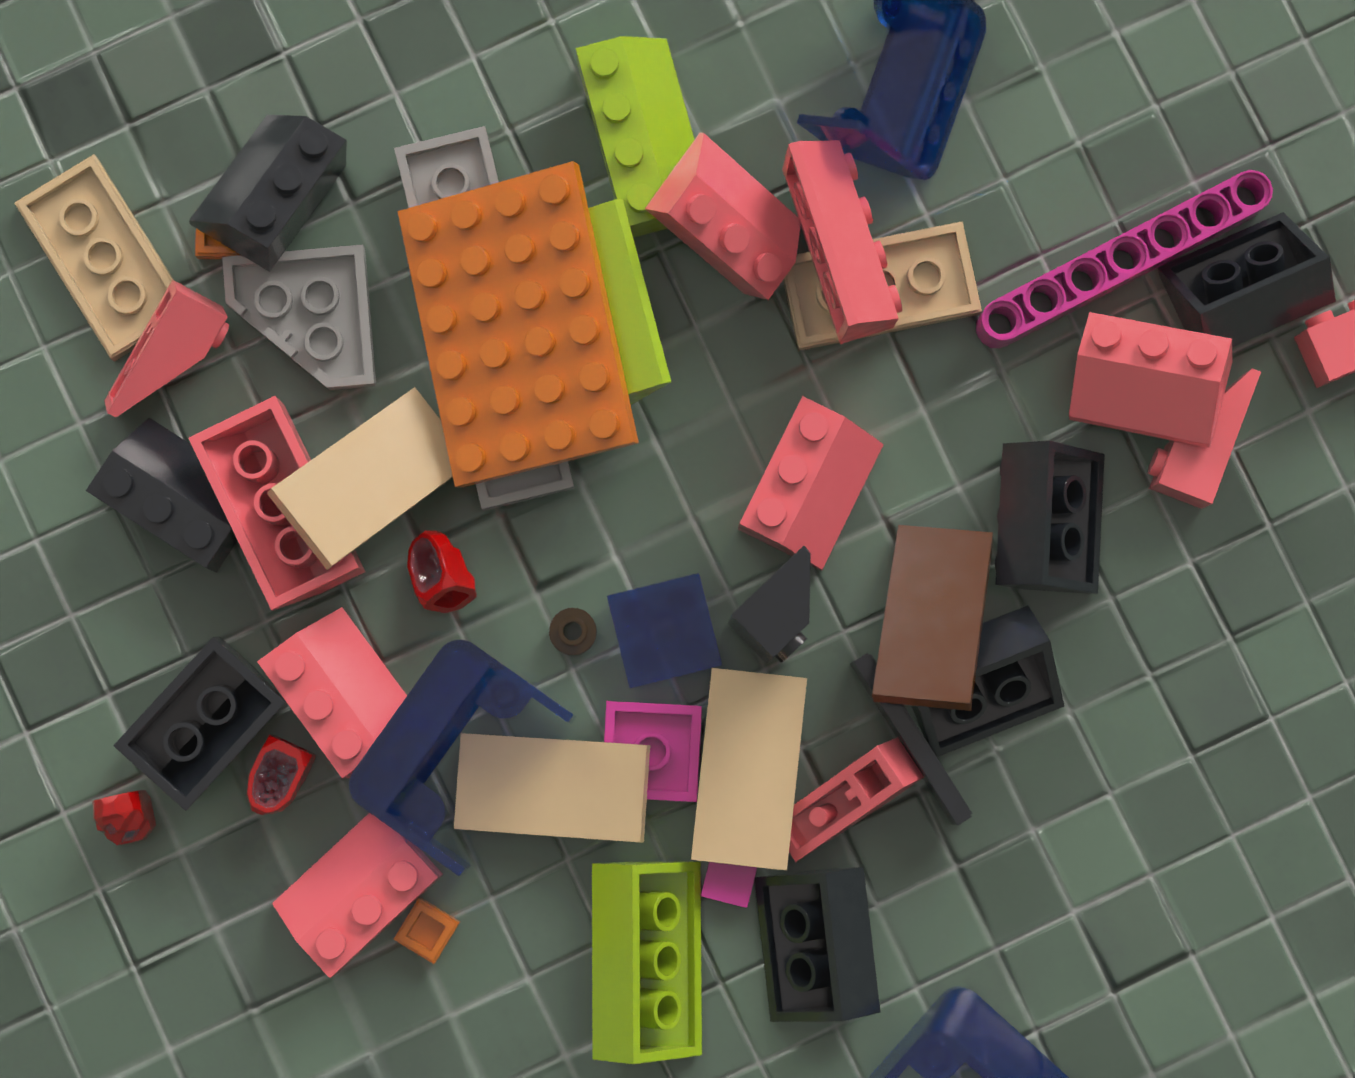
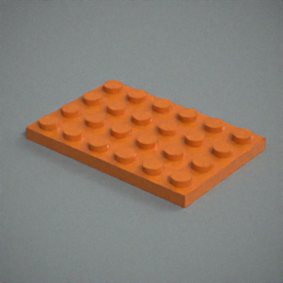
[397,161,639,488]

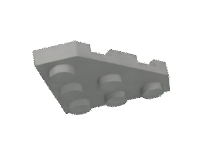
[222,244,376,390]

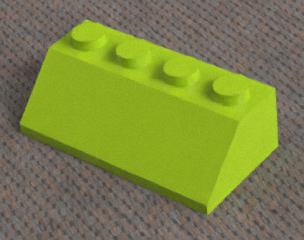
[576,36,695,238]
[588,199,671,405]
[592,861,702,1064]

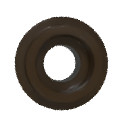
[549,608,597,656]

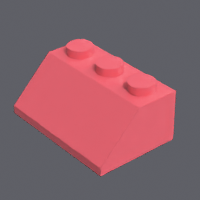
[645,133,801,300]
[1069,312,1232,448]
[738,396,884,571]
[257,607,426,779]
[272,805,443,978]

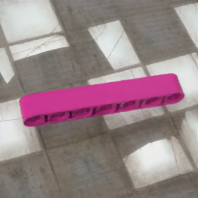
[976,170,1273,349]

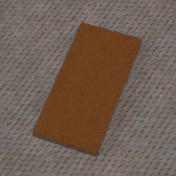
[872,525,994,711]

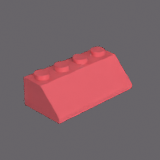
[782,140,902,344]
[188,396,366,611]

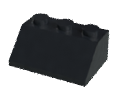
[189,115,347,272]
[1158,212,1336,347]
[86,418,238,573]
[995,441,1105,594]
[728,546,811,664]
[911,605,1065,757]
[113,637,286,811]
[754,867,881,1022]

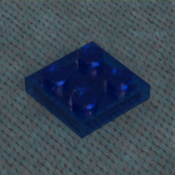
[607,573,722,689]

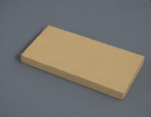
[14,154,175,362]
[783,221,982,351]
[267,387,453,570]
[691,668,807,871]
[454,733,650,843]

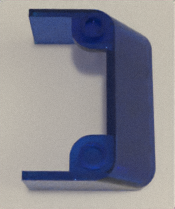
[797,0,986,180]
[349,640,577,876]
[868,987,1069,1078]

